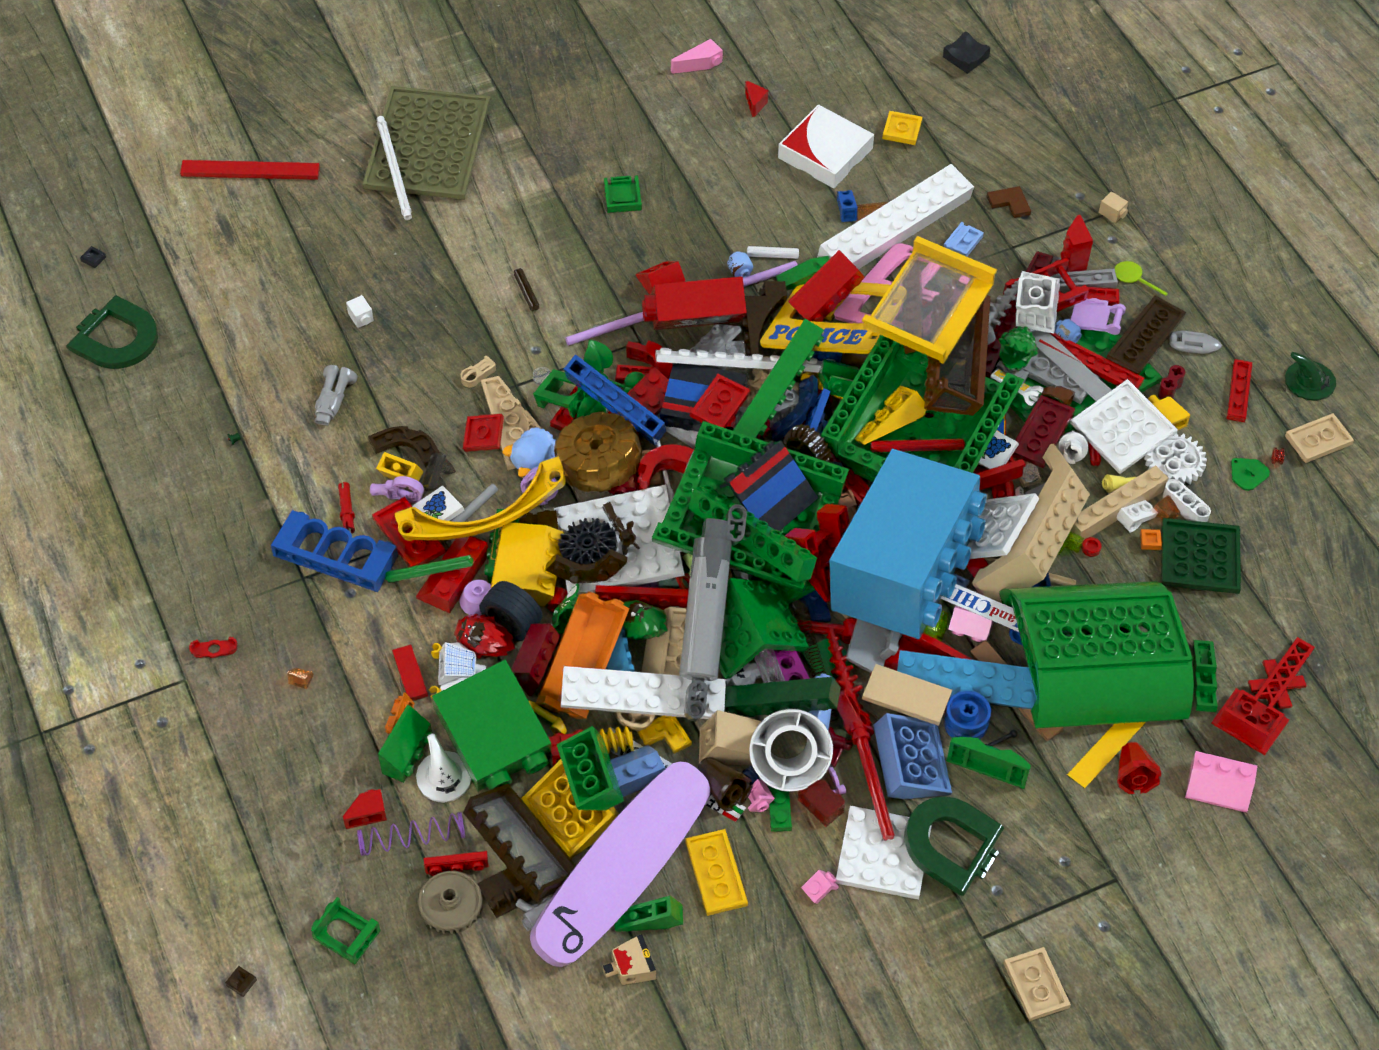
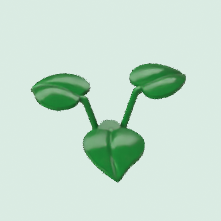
[577,340,645,418]

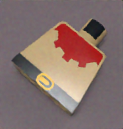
[602,934,656,985]

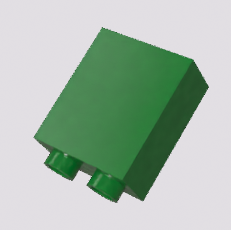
[432,659,551,792]

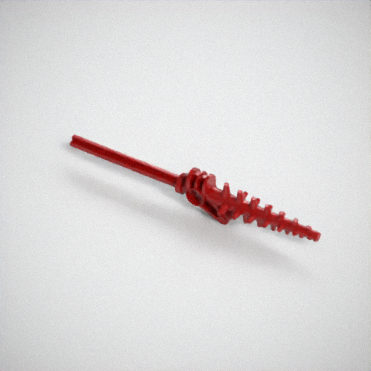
[826,628,895,841]

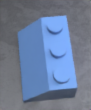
[611,745,665,797]

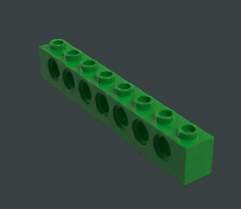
[688,485,817,582]

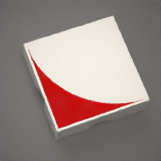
[778,105,874,188]

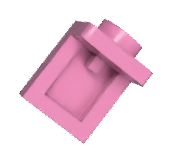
[748,779,775,812]
[801,870,839,904]

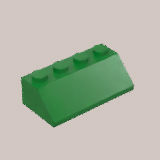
[557,726,624,810]

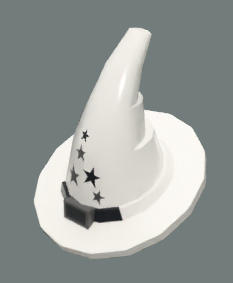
[416,734,471,803]

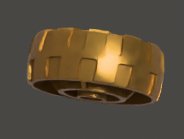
[554,412,642,492]

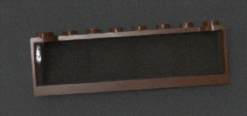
[924,279,991,416]

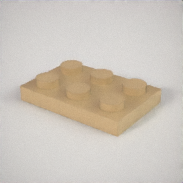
[1285,413,1354,463]
[1003,947,1071,1021]

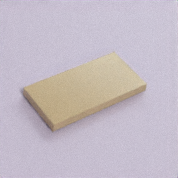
[862,664,952,726]

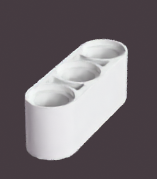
[1162,479,1211,522]

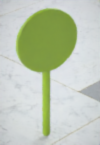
[1114,261,1168,296]

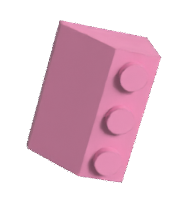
[1185,751,1257,813]

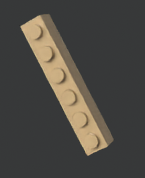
[1069,465,1168,545]

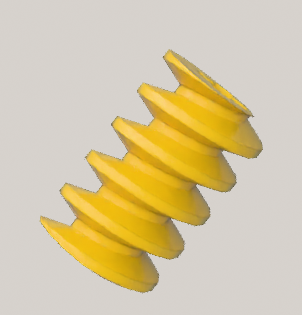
[599,726,634,754]

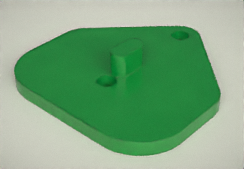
[1231,458,1270,491]

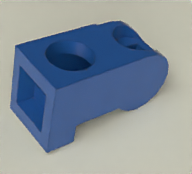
[837,190,858,222]

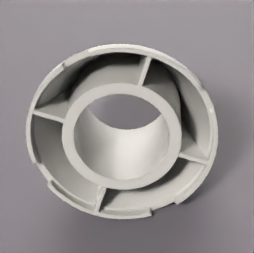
[749,709,833,791]

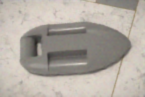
[1169,330,1222,354]

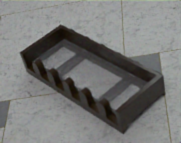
[463,784,576,904]

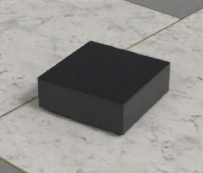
[80,246,106,268]

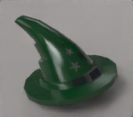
[1285,352,1336,401]

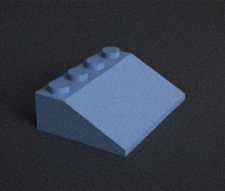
[874,713,952,799]

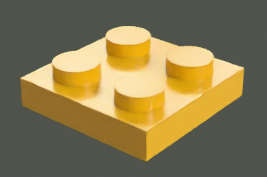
[882,111,923,145]

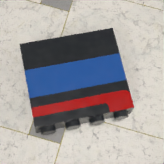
[660,363,746,432]
[720,441,818,531]

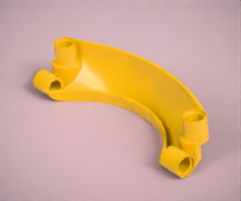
[395,456,566,541]

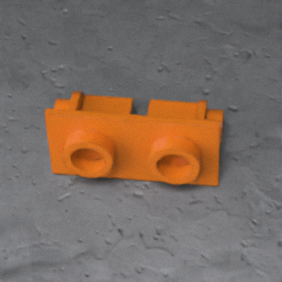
[385,692,415,734]

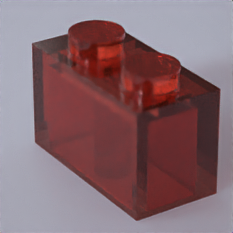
[797,779,845,827]

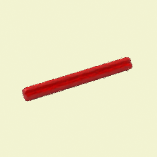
[870,439,965,452]

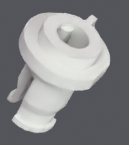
[1059,431,1088,464]

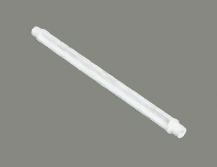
[377,116,412,220]

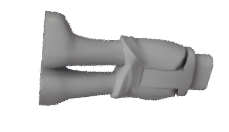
[315,365,358,426]

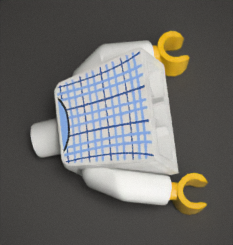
[429,642,486,699]

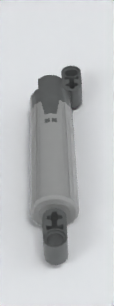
[679,504,747,721]

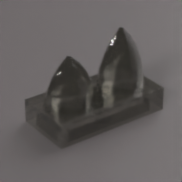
[422,452,456,491]

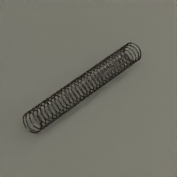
[794,608,839,722]

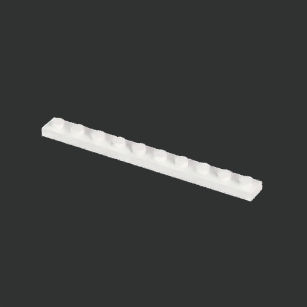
[655,348,836,373]

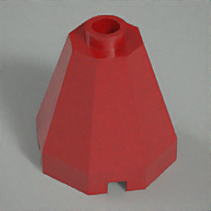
[1117,742,1162,794]

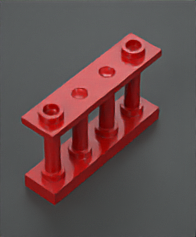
[1003,258,1089,312]

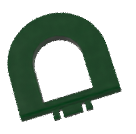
[66,295,158,369]
[904,797,1004,896]

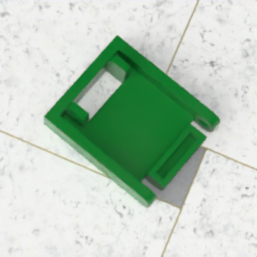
[604,175,642,213]

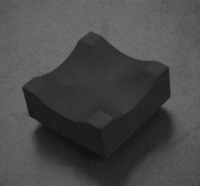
[943,31,991,74]

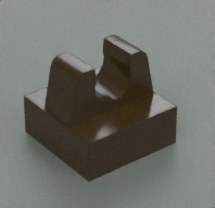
[225,966,257,997]

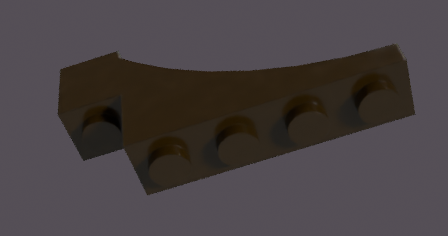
[741,281,787,356]

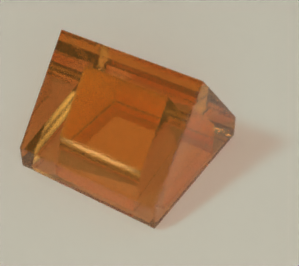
[288,668,314,689]

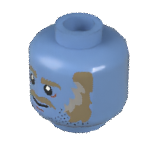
[1054,319,1082,343]

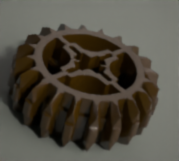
[783,424,832,462]

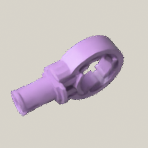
[370,476,424,503]

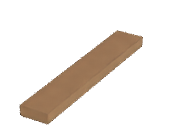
[970,640,1063,741]

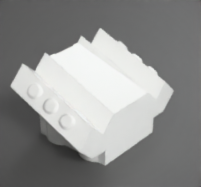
[1016,271,1060,334]

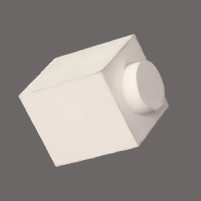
[346,295,374,328]

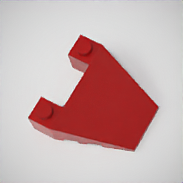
[785,504,850,602]

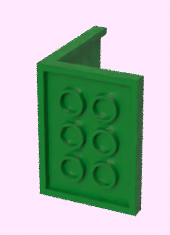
[719,578,809,679]

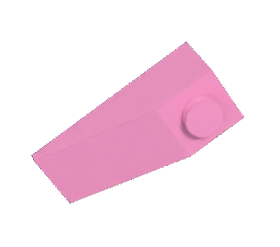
[671,39,723,74]

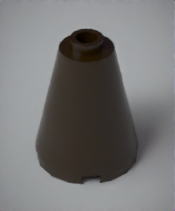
[698,758,752,811]

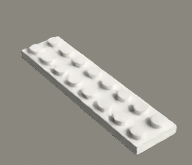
[561,666,726,719]

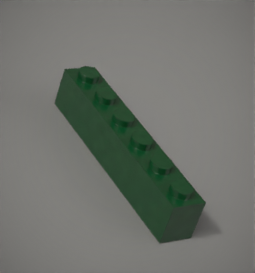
[724,677,841,717]

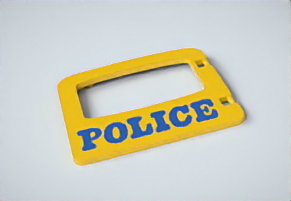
[760,282,908,354]

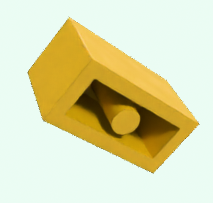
[376,452,424,481]

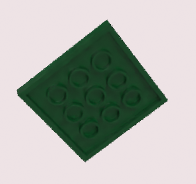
[1161,518,1241,594]

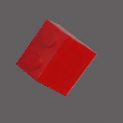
[636,261,686,294]

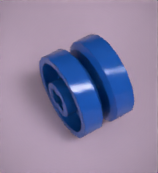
[944,691,991,739]

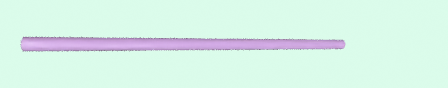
[565,261,797,346]

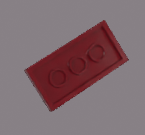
[1012,395,1075,469]

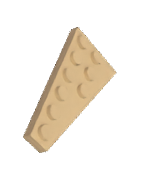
[481,376,542,470]

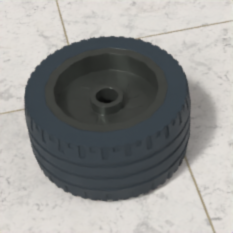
[479,581,543,641]

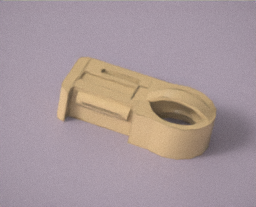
[460,356,496,388]

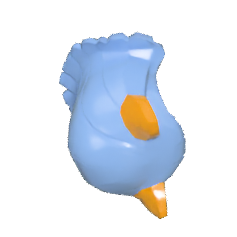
[503,427,556,477]

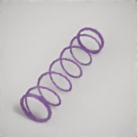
[357,812,465,856]

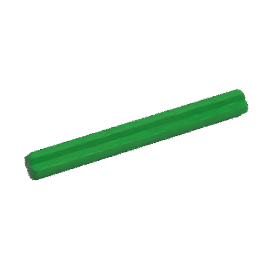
[385,555,474,583]

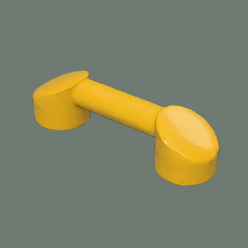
[529,701,567,735]

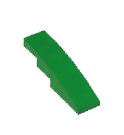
[1193,640,1218,712]

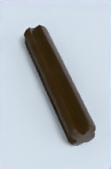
[514,268,539,311]

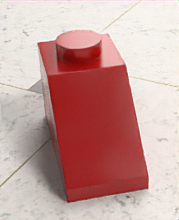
[343,789,387,829]

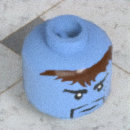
[727,252,753,278]

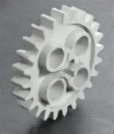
[1144,433,1207,484]

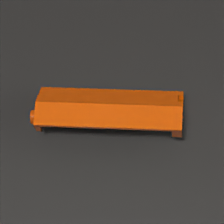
[536,592,629,719]

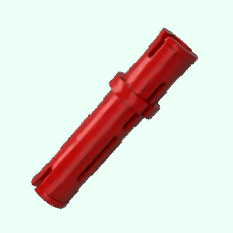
[338,482,355,534]

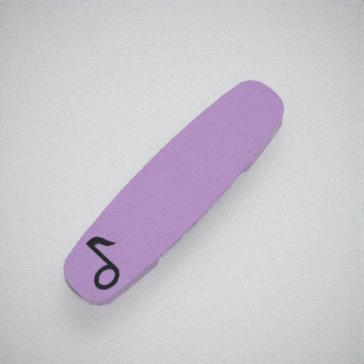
[530,761,710,967]

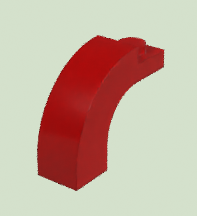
[626,340,673,379]
[637,444,694,490]

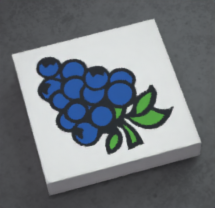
[978,431,1019,470]
[412,485,465,521]

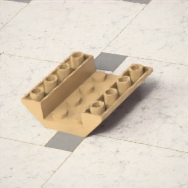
[642,607,722,679]

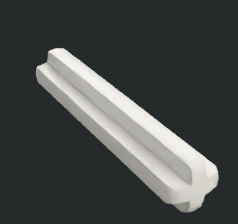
[747,246,799,259]

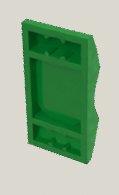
[946,737,1031,789]

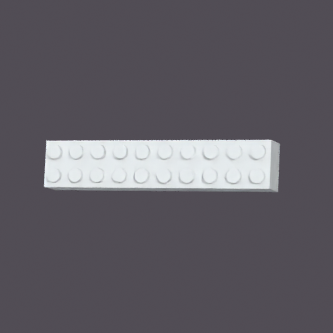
[817,164,974,269]

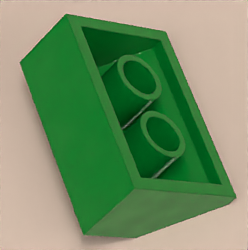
[378,705,433,783]

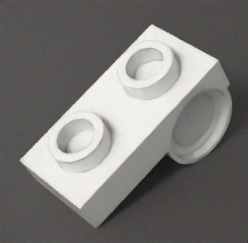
[1117,500,1158,532]

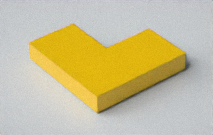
[637,716,692,754]

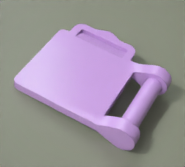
[1071,298,1126,335]

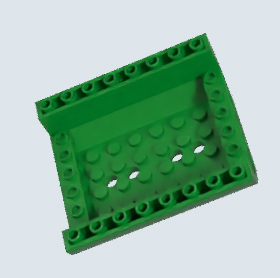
[821,323,1024,482]
[652,421,849,593]
[999,581,1194,729]

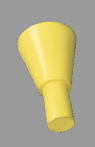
[1102,474,1136,493]

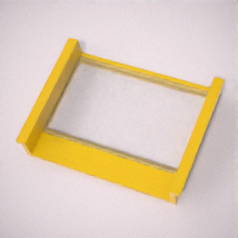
[862,236,997,364]

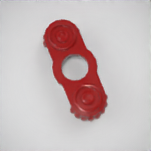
[189,636,238,658]

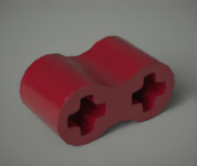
[1158,365,1186,400]

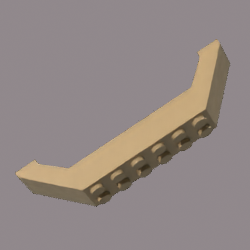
[972,444,1090,603]

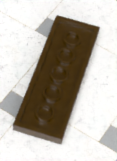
[1106,295,1186,375]

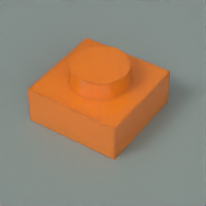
[1140,529,1162,550]

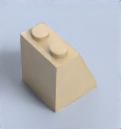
[699,710,761,766]

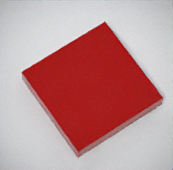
[462,414,504,452]

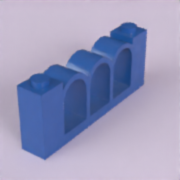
[564,354,666,446]
[271,510,398,592]

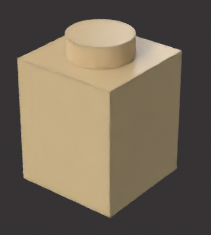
[1099,192,1128,223]

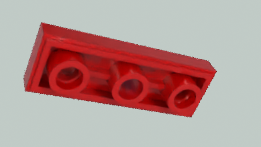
[424,851,489,876]

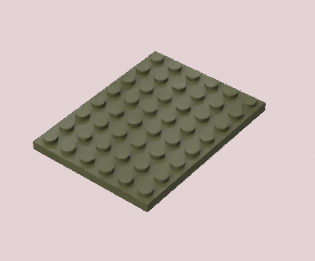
[363,86,490,200]

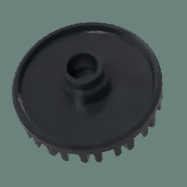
[558,518,618,564]

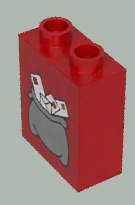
[642,276,746,330]

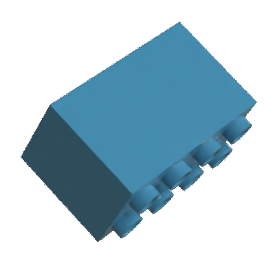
[829,449,987,639]

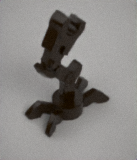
[602,502,640,556]

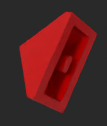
[745,81,769,117]

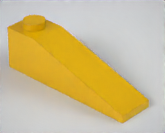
[855,386,927,445]

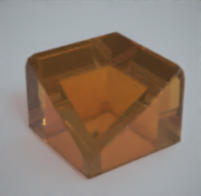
[1154,495,1181,519]

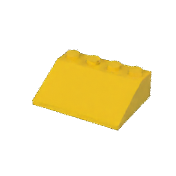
[491,522,563,607]
[521,759,619,859]

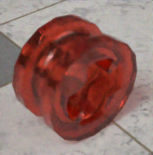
[1271,447,1285,465]

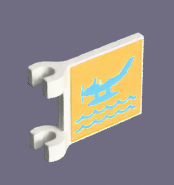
[991,369,1043,406]

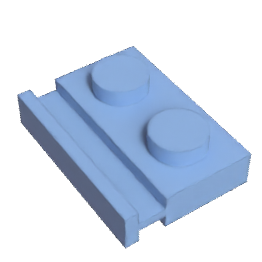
[944,222,984,257]

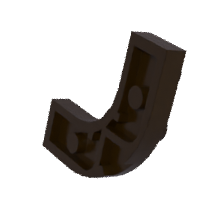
[368,426,443,467]
[545,549,628,584]

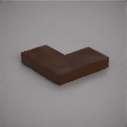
[987,186,1031,218]

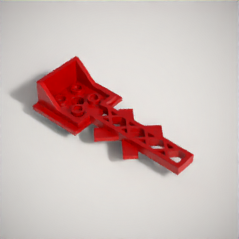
[1211,637,1315,755]

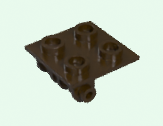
[477,868,533,918]

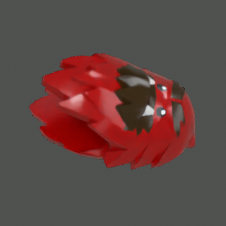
[454,614,515,659]

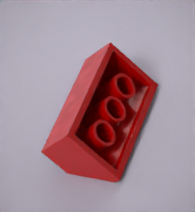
[788,250,865,322]
[416,536,488,613]

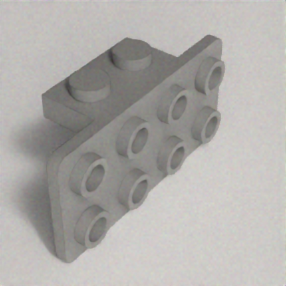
[689,324,742,370]
[846,619,902,673]

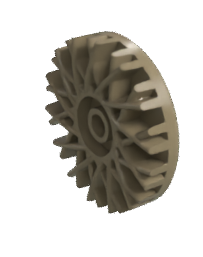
[418,871,483,934]

